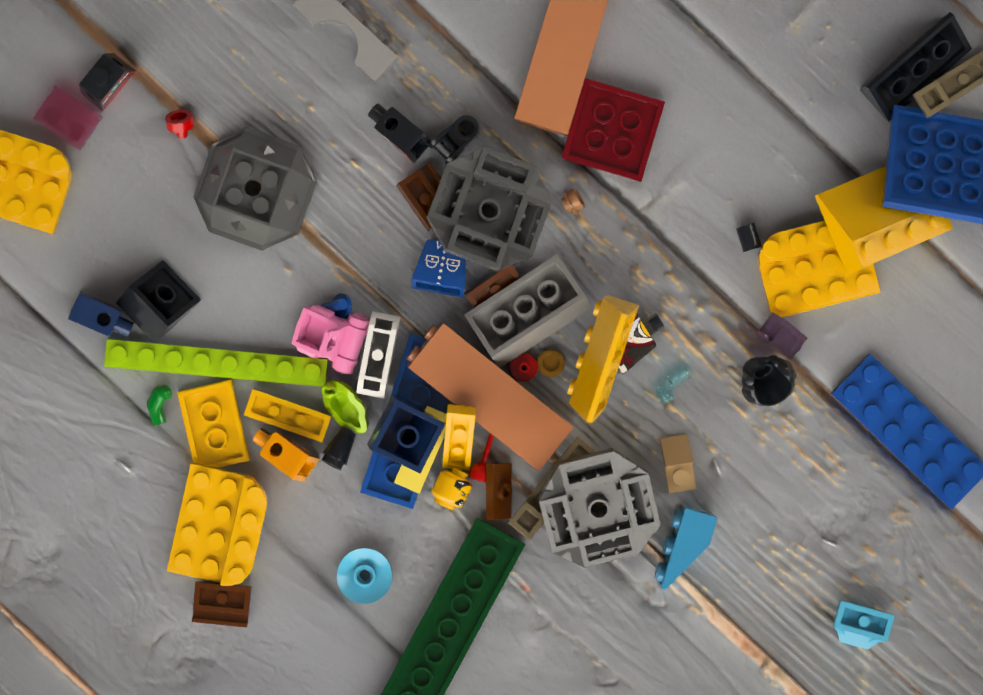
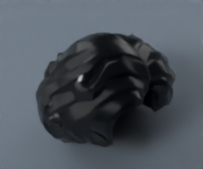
[742,355,796,407]

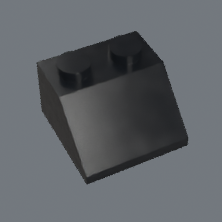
[116,260,201,343]

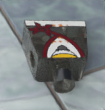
[618,313,664,375]

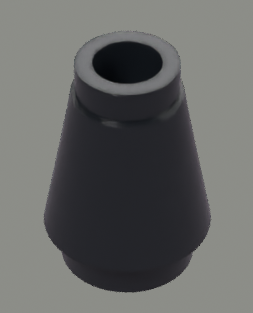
[321,427,356,471]

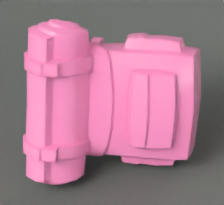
[291,305,370,374]

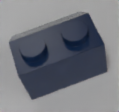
[367,394,446,473]

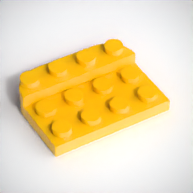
[0,130,73,235]
[757,221,881,320]
[167,462,268,586]

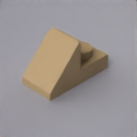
[660,434,697,493]

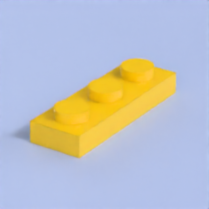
[244,389,332,443]
[442,404,476,471]

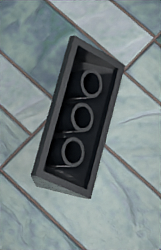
[860,12,972,122]

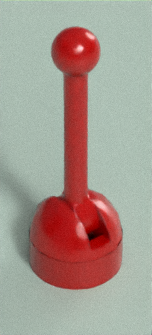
[468,433,494,483]

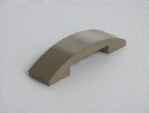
[913,50,983,118]
[508,437,596,541]

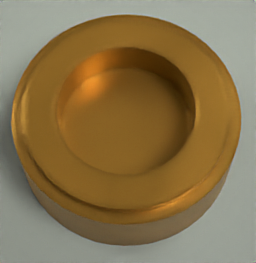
[537,349,565,377]

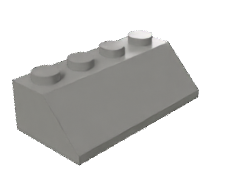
[464,254,592,368]

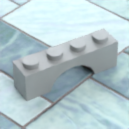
[293,0,399,83]

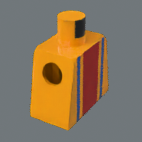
[253,427,320,482]

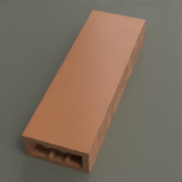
[514,0,608,137]
[406,322,574,471]

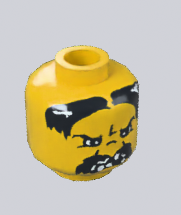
[431,467,472,510]

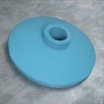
[337,548,392,604]

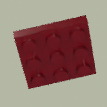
[561,78,665,182]

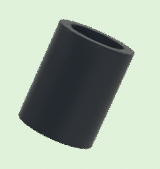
[736,223,762,252]

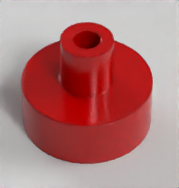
[165,109,195,139]
[510,354,538,381]

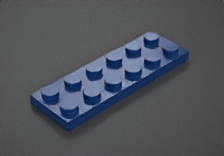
[360,333,448,509]
[831,354,983,510]

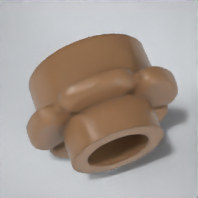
[561,188,585,215]

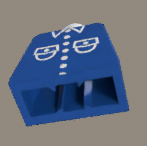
[411,240,465,298]

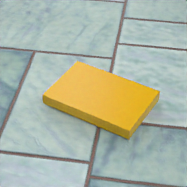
[177,379,251,468]

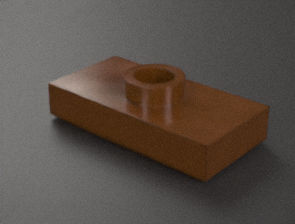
[486,463,512,520]

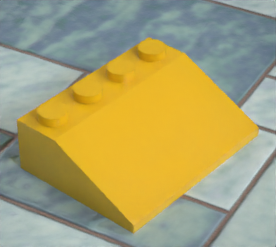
[815,166,953,273]
[567,294,639,424]

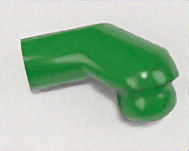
[147,385,172,426]

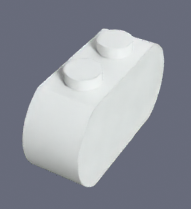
[357,311,400,399]

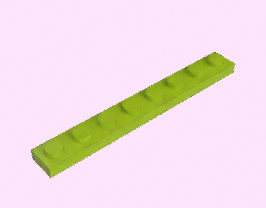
[104,339,328,387]

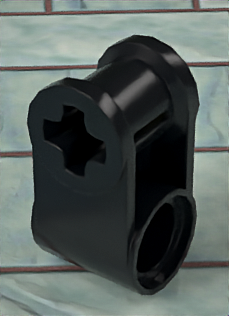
[428,115,480,164]

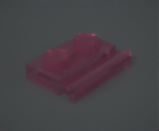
[33,85,103,151]

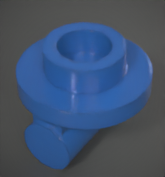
[321,293,352,319]

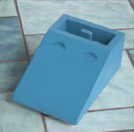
[654,504,718,590]

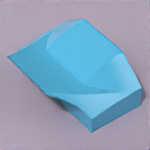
[833,600,895,650]

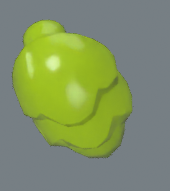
[321,380,369,434]

